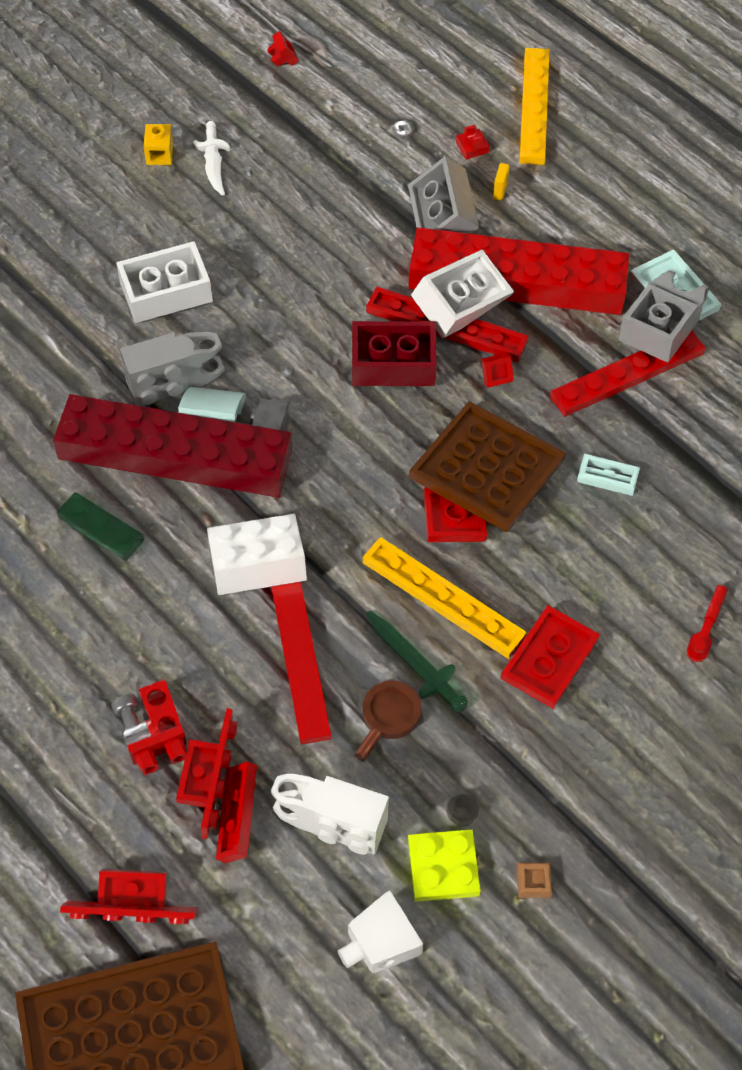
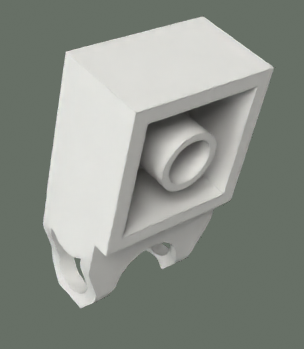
[271,773,389,855]

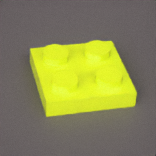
[408,829,480,902]

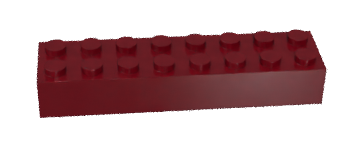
[53,394,292,498]

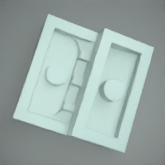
[178,387,246,422]

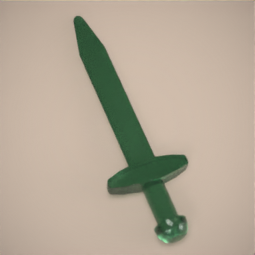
[367,611,468,712]

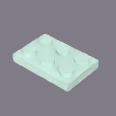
[629,250,721,320]

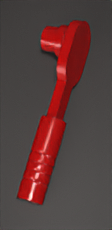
[687,585,728,662]

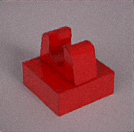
[267,31,299,66]
[456,124,490,160]
[481,352,514,388]

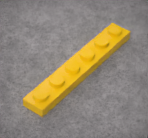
[519,47,550,165]
[363,537,527,659]

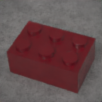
[352,321,437,386]

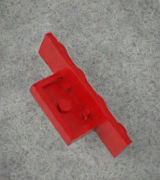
[176,708,238,839]
[60,869,199,924]

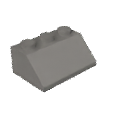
[408,156,479,234]

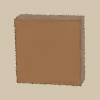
[516,863,552,898]

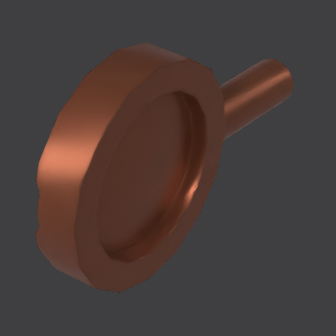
[354,681,421,762]

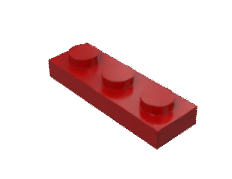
[216,761,257,863]

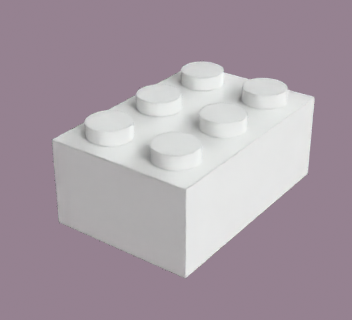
[116,242,213,323]
[207,514,307,595]

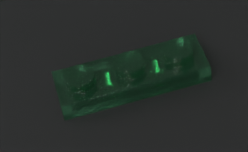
[57,492,144,561]

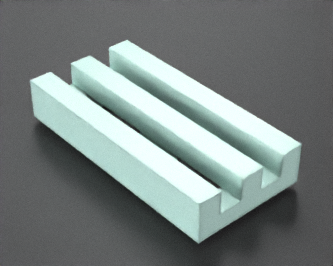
[577,454,640,496]

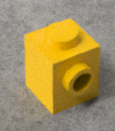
[143,124,173,165]

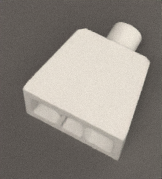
[338,890,423,973]

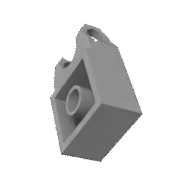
[619,270,709,363]
[120,332,225,406]

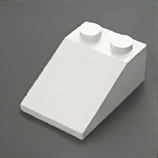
[411,250,514,338]

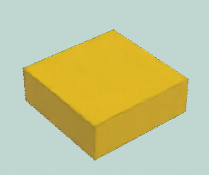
[493,163,510,201]

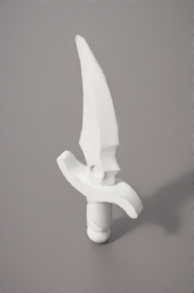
[193,121,230,195]

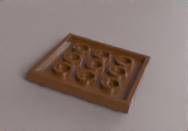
[408,401,566,533]

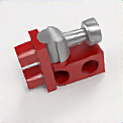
[111,679,187,775]

